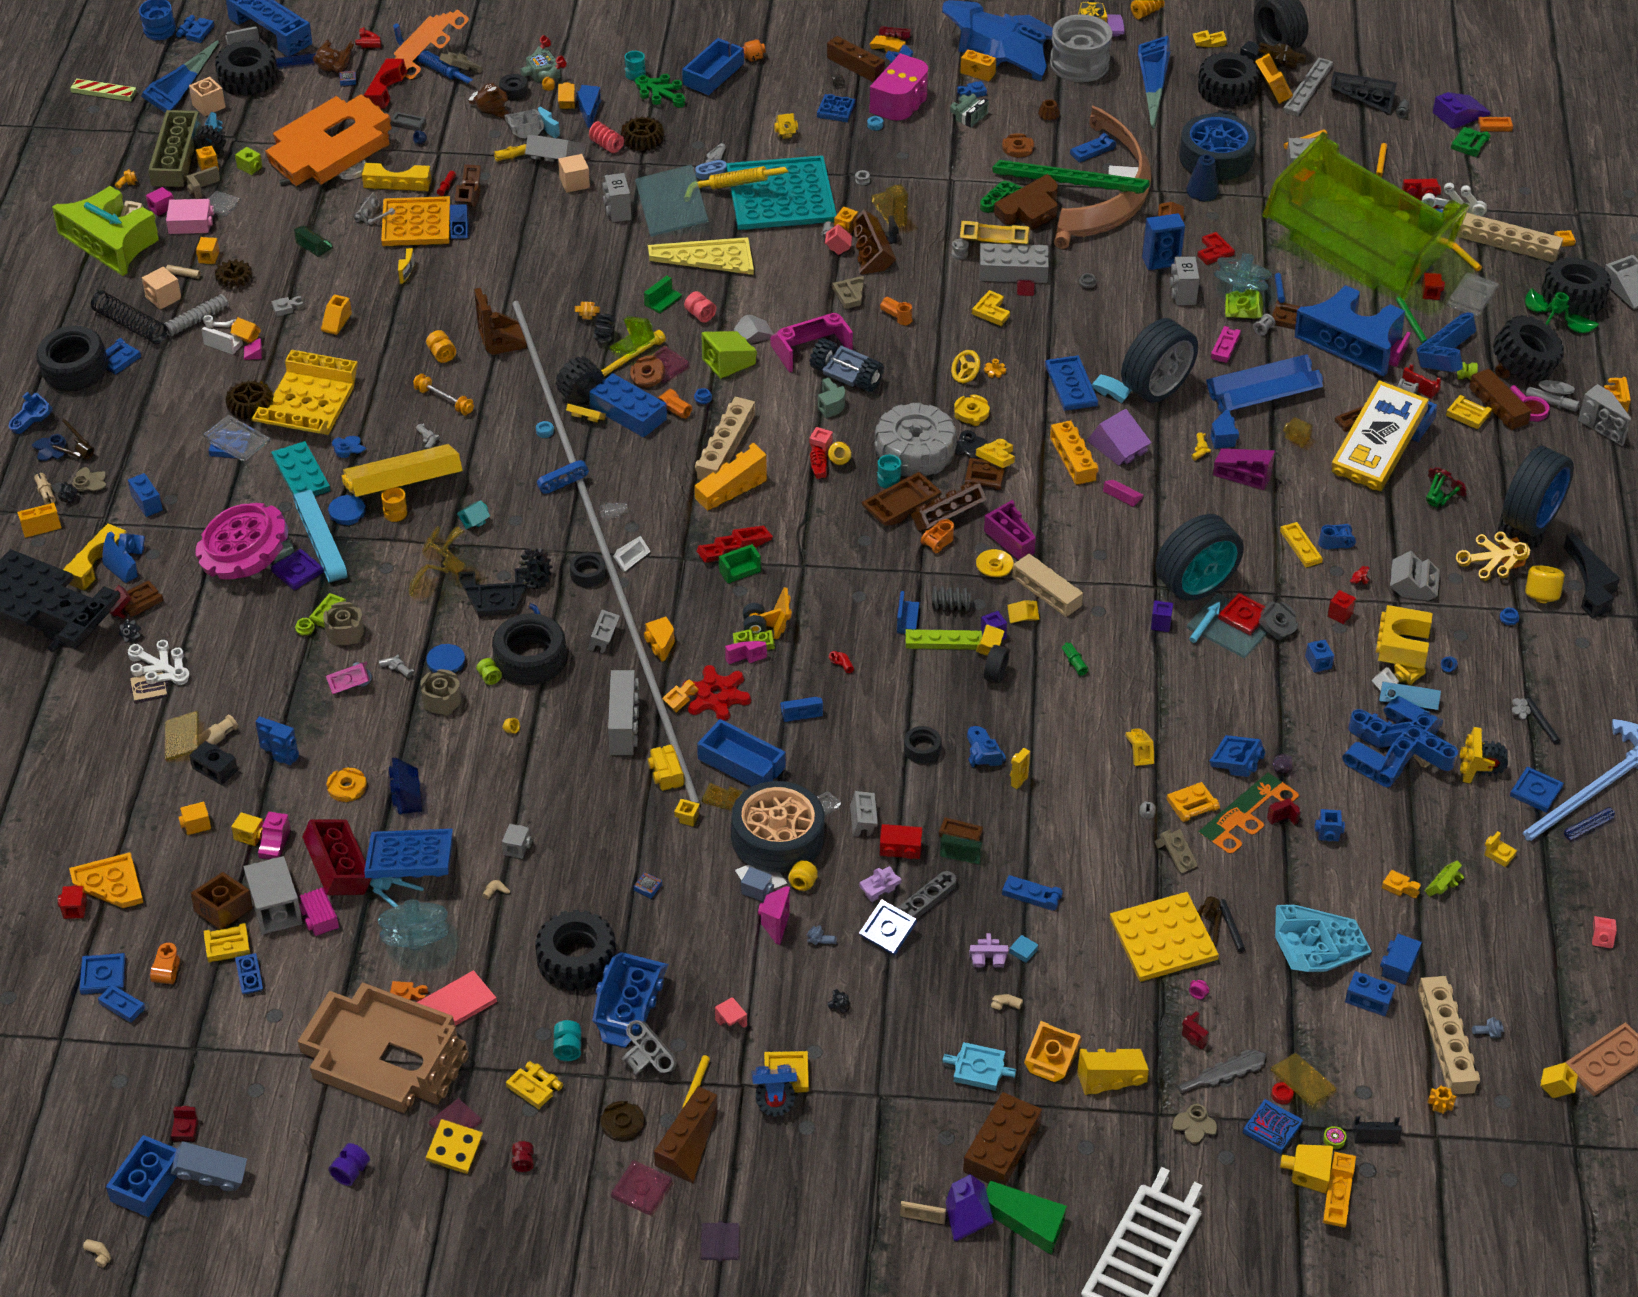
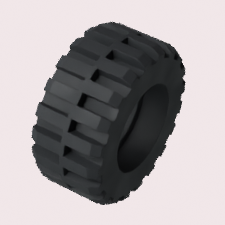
[215,40,278,96]
[1198,52,1260,108]
[1541,257,1611,315]
[1493,315,1564,382]
[535,910,616,991]

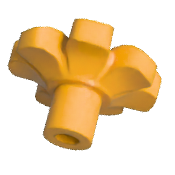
[984,359,1006,378]

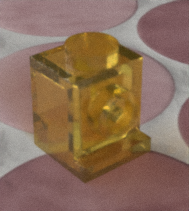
[1283,417,1313,448]

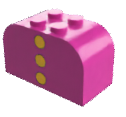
[869,53,928,120]

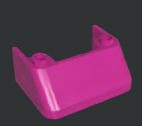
[770,313,853,373]

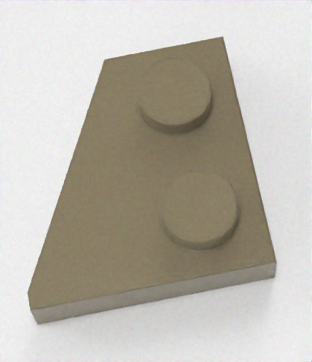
[440,52,483,73]

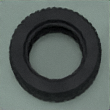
[1253,0,1309,50]
[36,325,108,391]
[492,613,567,685]

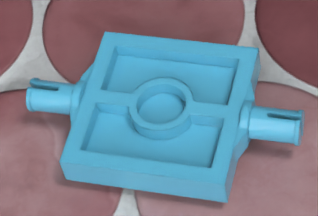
[943,1042,1016,1091]

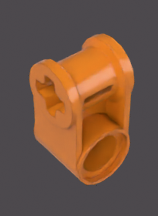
[920,519,954,553]
[150,943,180,984]

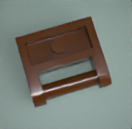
[1272,299,1302,330]
[965,458,1005,490]

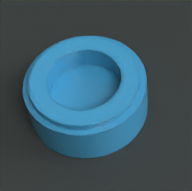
[867,116,883,131]
[536,421,554,438]

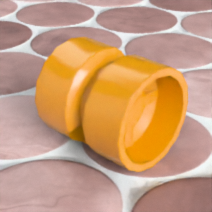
[426,330,456,363]
[381,487,408,522]

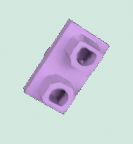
[859,866,902,902]
[969,933,1008,967]

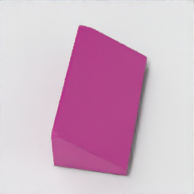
[1103,480,1144,507]

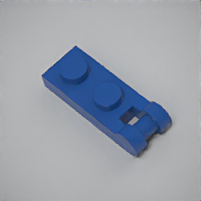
[1070,133,1116,163]
[1002,875,1063,910]

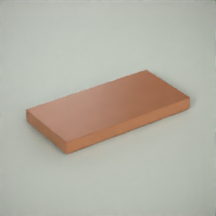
[1565,1022,1638,1096]

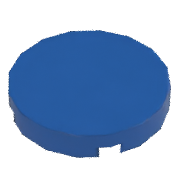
[328,495,366,525]
[427,644,465,673]

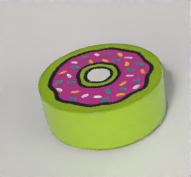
[1323,1126,1346,1149]

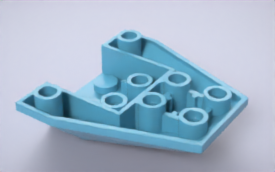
[1275,905,1372,972]

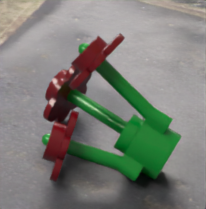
[1426,467,1467,507]

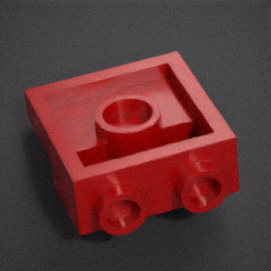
[1399,179,1441,213]

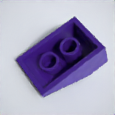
[1433,92,1491,129]

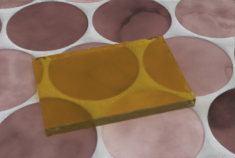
[165,711,199,761]
[1270,1053,1337,1106]

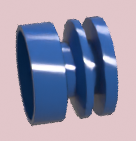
[139,0,176,40]

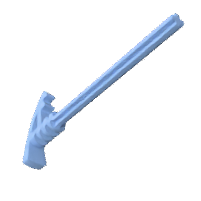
[1523,719,1638,841]

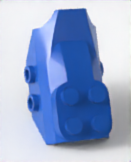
[592,952,669,1048]

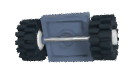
[809,338,884,392]

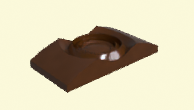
[862,472,942,526]

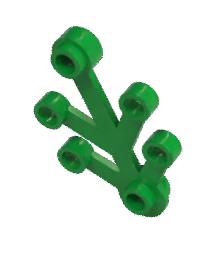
[635,74,686,108]

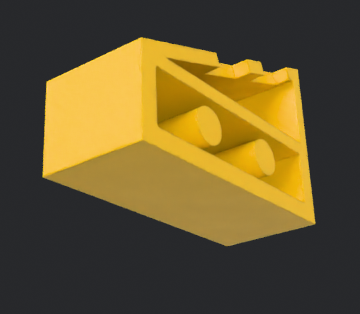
[1077,1049,1149,1095]

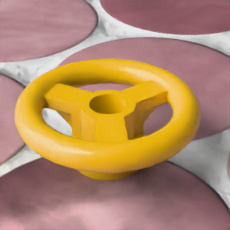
[951,350,980,384]

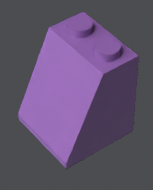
[1087,409,1151,466]

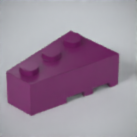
[1213,449,1275,490]

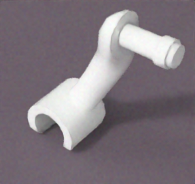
[203,315,236,329]

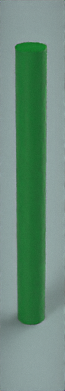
[1396,296,1428,344]

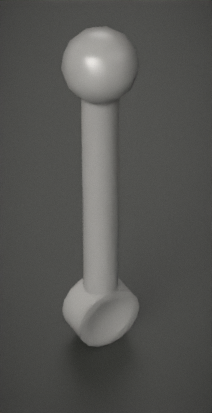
[368,208,395,225]

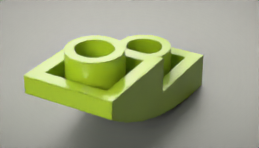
[733,629,775,650]

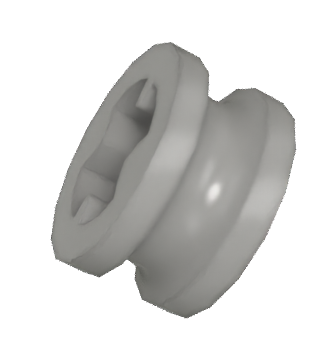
[855,170,870,185]

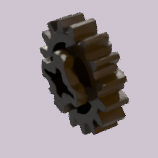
[215,259,252,289]

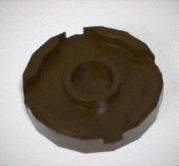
[600,1101,644,1142]

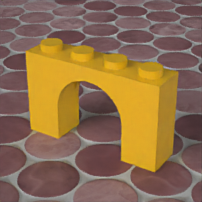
[960,221,1030,245]
[1375,605,1433,669]

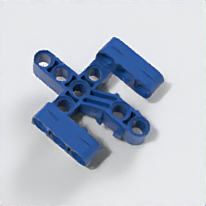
[1342,696,1458,787]

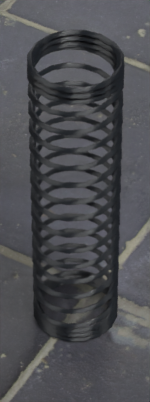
[90,290,167,344]

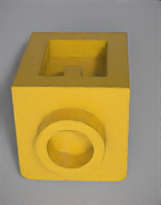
[1394,664,1425,686]
[1484,831,1517,867]

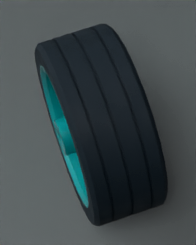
[1155,514,1244,601]

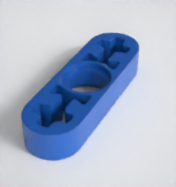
[537,460,589,494]

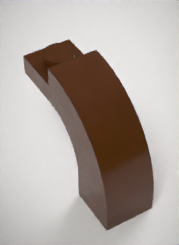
[455,164,481,207]

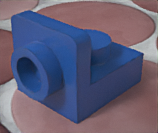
[118,533,145,554]

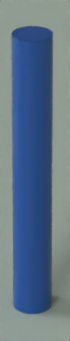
[1275,273,1285,303]

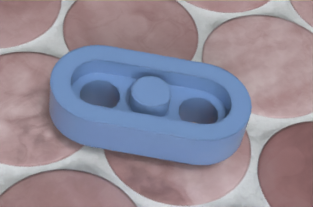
[695,160,727,180]

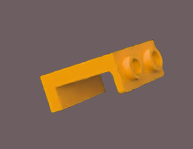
[1255,54,1293,104]

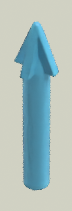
[1189,602,1220,643]

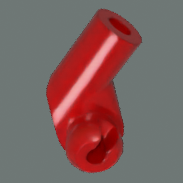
[829,651,854,673]

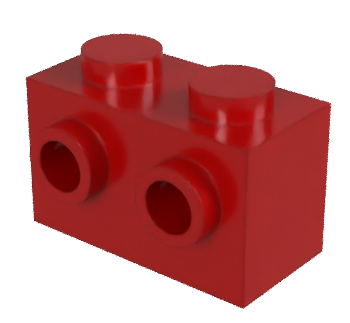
[879,824,922,859]

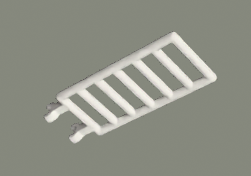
[1081,1167,1202,1297]

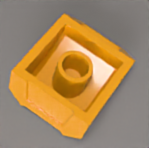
[1024,1021,1082,1082]

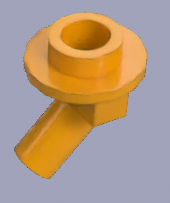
[115,169,137,189]

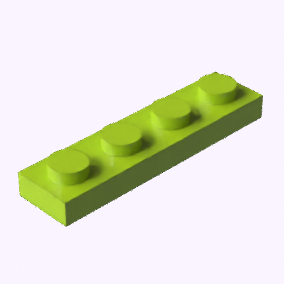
[905,629,982,650]

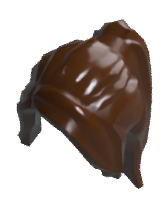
[312,39,354,73]

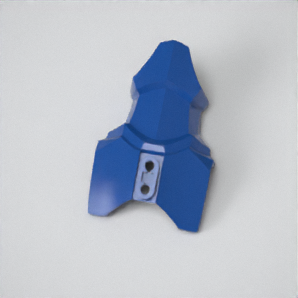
[942,0,1053,81]

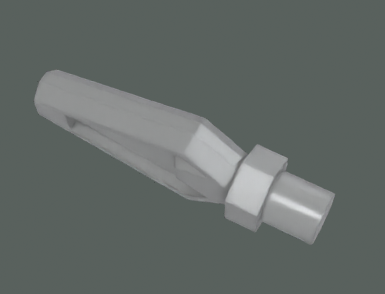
[705,143,726,163]

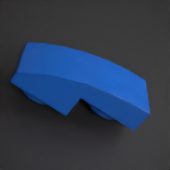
[235,953,263,995]

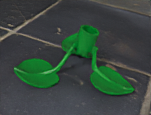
[1525,288,1599,333]

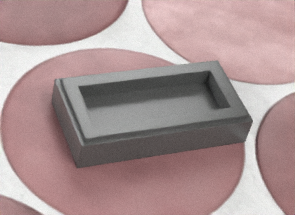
[390,112,426,131]

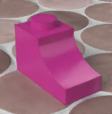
[258,812,291,860]

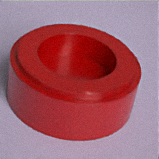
[1271,1082,1294,1105]

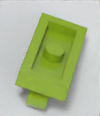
[1424,860,1464,897]

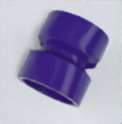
[328,1143,370,1186]

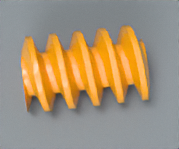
[1131,0,1165,20]

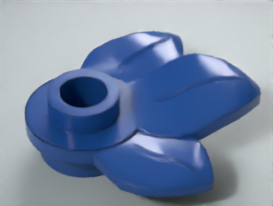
[332,436,366,458]

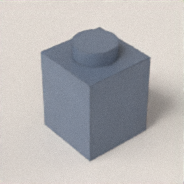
[741,867,774,902]

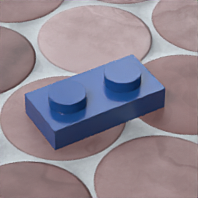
[98,985,145,1023]

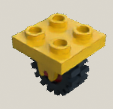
[1459,727,1508,783]

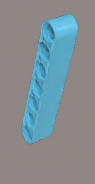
[293,490,348,583]

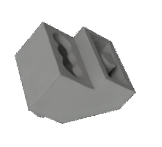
[1390,551,1440,601]

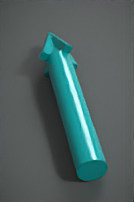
[84,202,122,224]

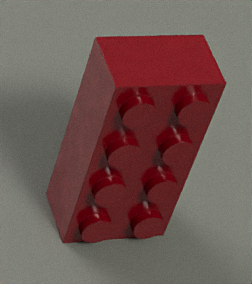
[302,819,372,895]

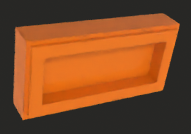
[1478,117,1513,132]

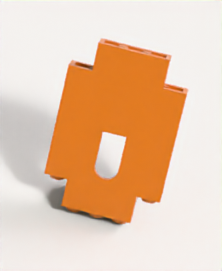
[265,94,392,186]

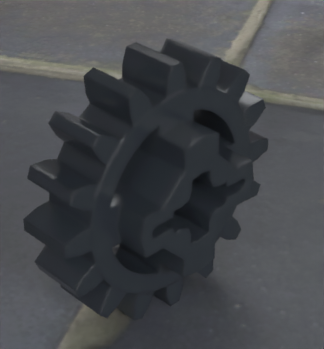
[518,548,553,589]

